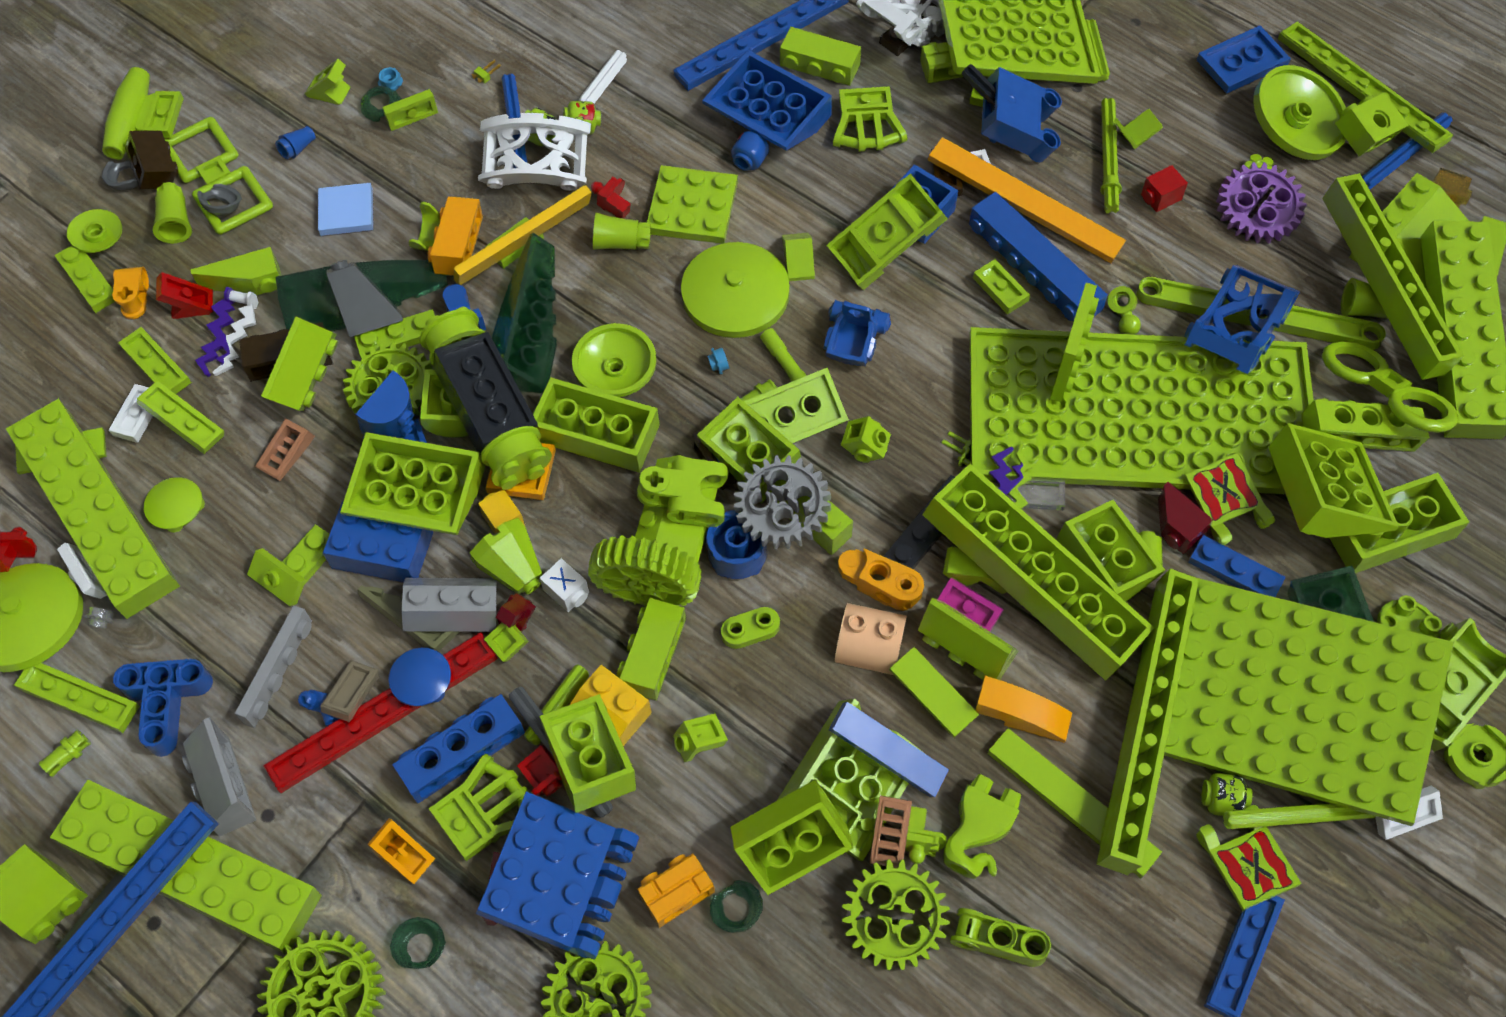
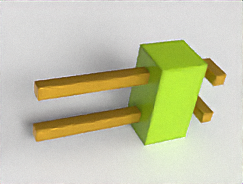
[472,60,501,83]

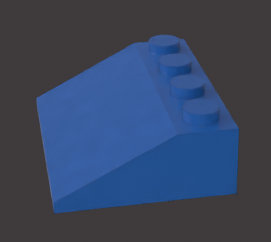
[702,50,832,151]

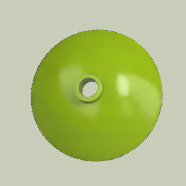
[572,323,657,397]

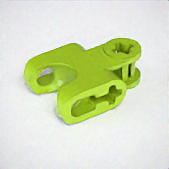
[637,458,728,527]

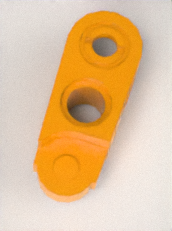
[838,548,924,611]

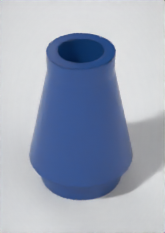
[275,126,316,159]

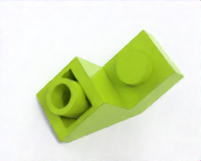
[943,547,1007,594]

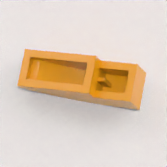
[976,676,1072,743]

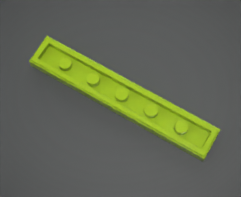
[987,728,1162,879]

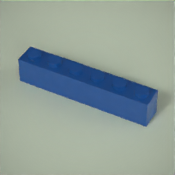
[969,192,1108,322]

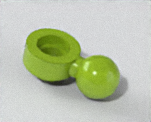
[1108,286,1141,335]

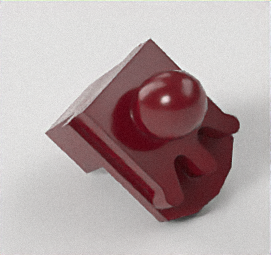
[495,593,536,633]

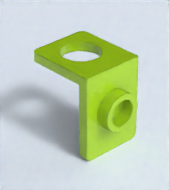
[1114,109,1163,150]

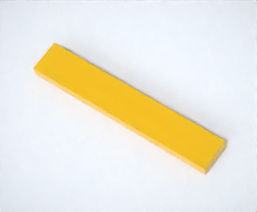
[454,185,592,285]

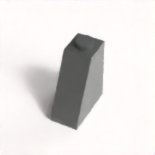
[327,260,403,337]

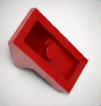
[156,272,213,319]

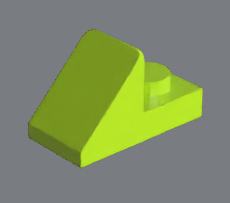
[305,59,350,105]

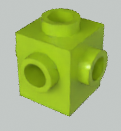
[841,416,891,463]

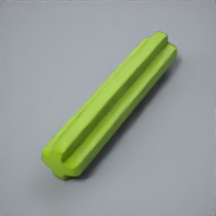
[1086,19,1110,82]
[524,664,589,746]

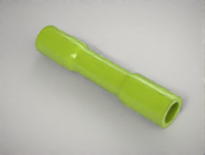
[760,328,813,400]

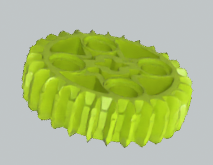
[588,535,702,607]
[257,930,386,1017]

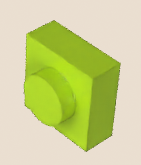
[484,623,529,662]

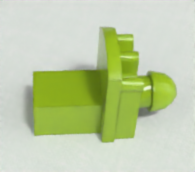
[905,806,947,864]

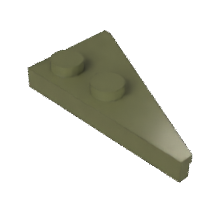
[358,586,461,652]

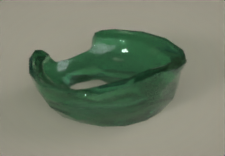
[361,86,402,122]
[710,880,763,933]
[390,917,446,969]

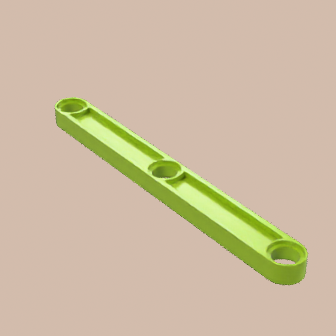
[1136,277,1386,350]

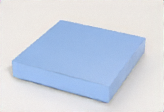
[318,183,373,236]

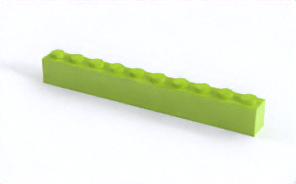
[1097,568,1199,875]

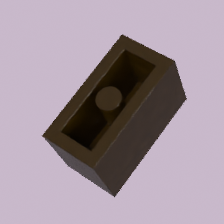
[125,131,178,189]

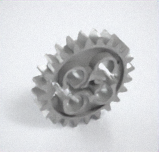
[734,455,831,549]

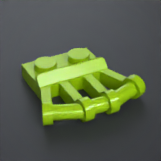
[833,86,908,152]
[429,754,530,862]

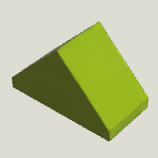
[782,233,815,281]

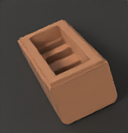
[255,418,315,481]
[870,795,912,868]

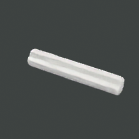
[579,50,627,103]

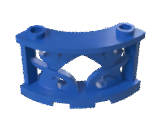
[1184,265,1300,374]

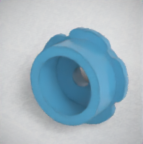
[378,67,403,91]
[707,348,730,374]

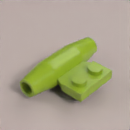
[102,67,184,160]

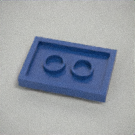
[1197,25,1291,94]

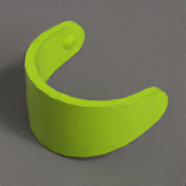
[408,202,440,251]

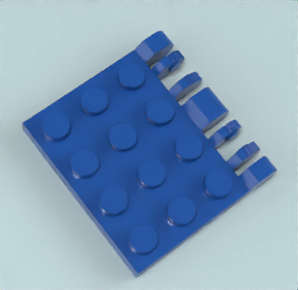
[475,791,639,960]

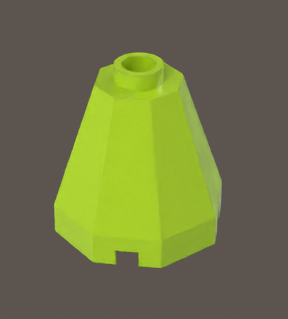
[469,518,543,595]

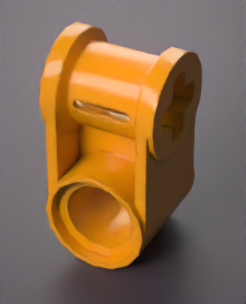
[112,267,149,319]

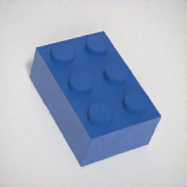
[323,501,433,582]

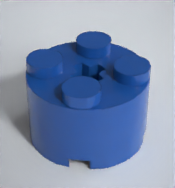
[707,510,767,579]

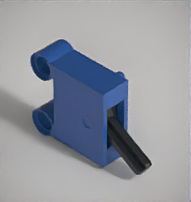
[961,64,1062,163]

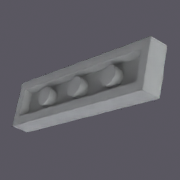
[234,605,312,728]

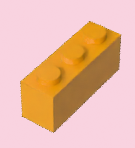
[428,196,483,275]

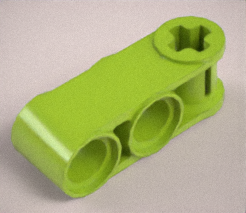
[950,908,1051,967]

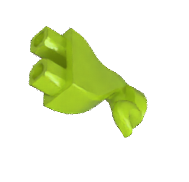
[943,774,1021,879]

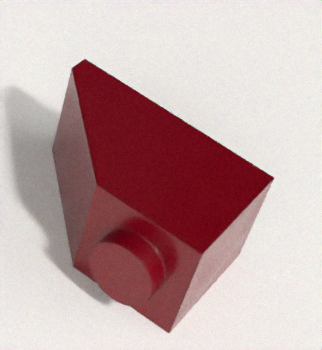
[1158,482,1213,555]

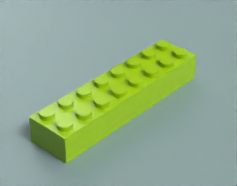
[1420,220,1506,439]
[6,398,180,619]
[922,464,1155,681]
[50,780,322,955]

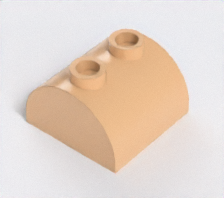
[835,603,907,675]

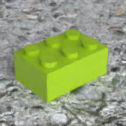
[730,779,854,895]

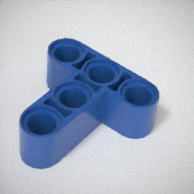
[113,659,213,757]

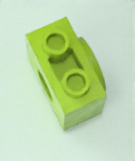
[1335,92,1409,157]

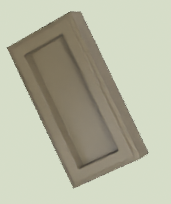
[320,660,379,722]

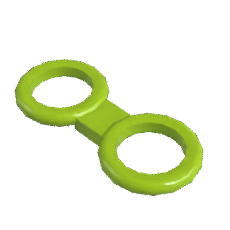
[1322,341,1458,433]

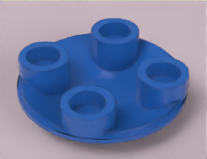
[389,648,451,706]

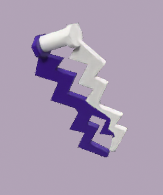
[195,287,259,377]

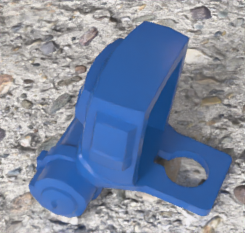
[823,300,891,367]

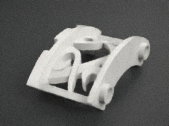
[856,0,945,47]
[478,113,591,191]

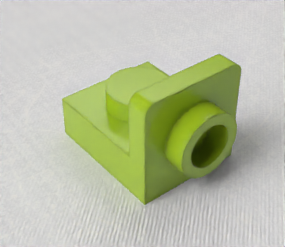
[673,713,728,762]

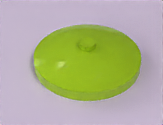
[1253,65,1346,160]
[681,242,790,338]
[0,563,83,672]

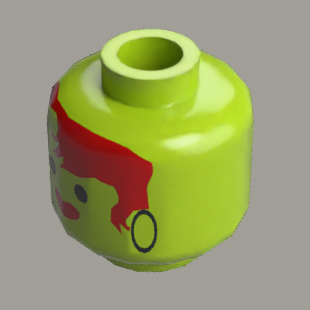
[563,101,601,135]

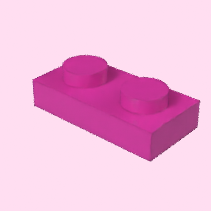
[938,578,1004,632]

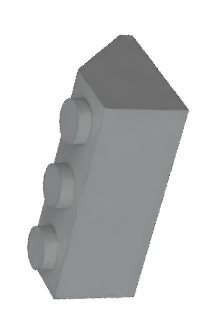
[402,578,496,632]
[182,717,256,836]

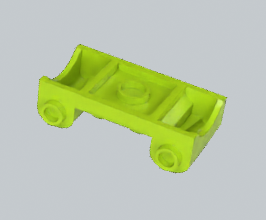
[826,173,948,290]
[1431,618,1506,752]

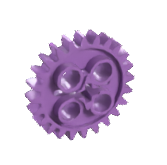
[1216,162,1307,244]

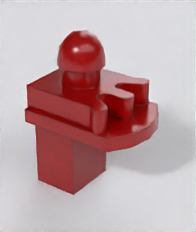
[591,176,631,219]
[0,527,37,572]

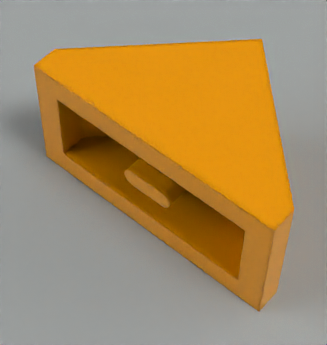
[367,818,435,884]

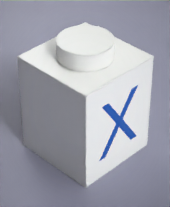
[539,558,589,612]

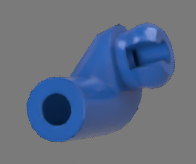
[298,690,339,726]

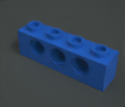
[392,694,525,803]

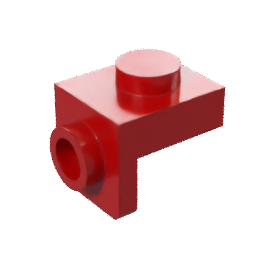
[517,745,562,797]

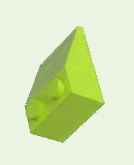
[697,397,801,503]
[540,694,636,813]
[0,844,88,944]

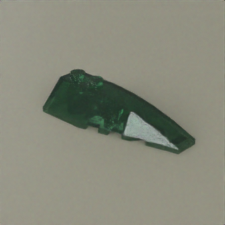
[276,260,448,331]

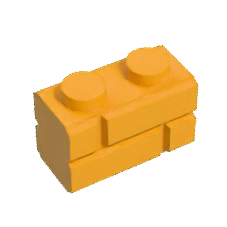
[637,853,715,928]

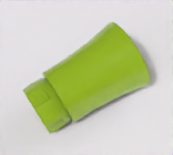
[153,182,192,244]
[593,212,651,250]
[1341,278,1388,319]

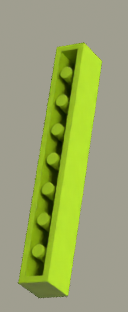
[1322,173,1464,380]

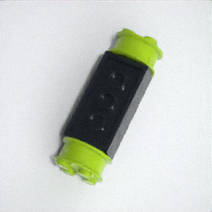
[419,307,552,490]

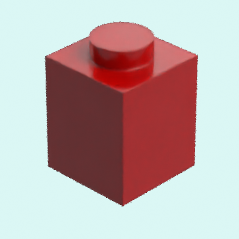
[1141,165,1188,213]

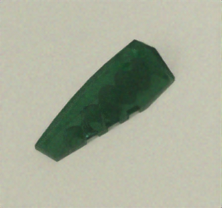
[492,233,557,393]

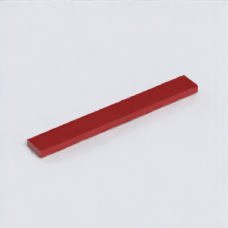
[263,632,498,793]

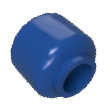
[731,131,769,171]

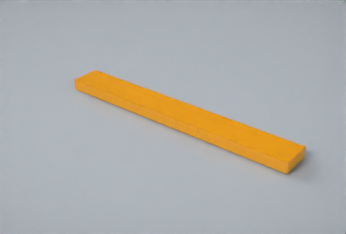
[928,137,1126,264]

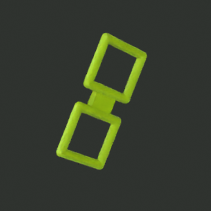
[164,116,273,235]

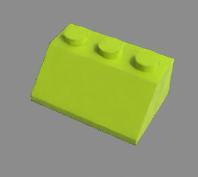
[261,317,338,411]
[1056,500,1165,601]
[918,598,1019,680]

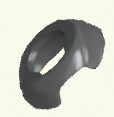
[102,160,138,191]
[197,184,242,216]

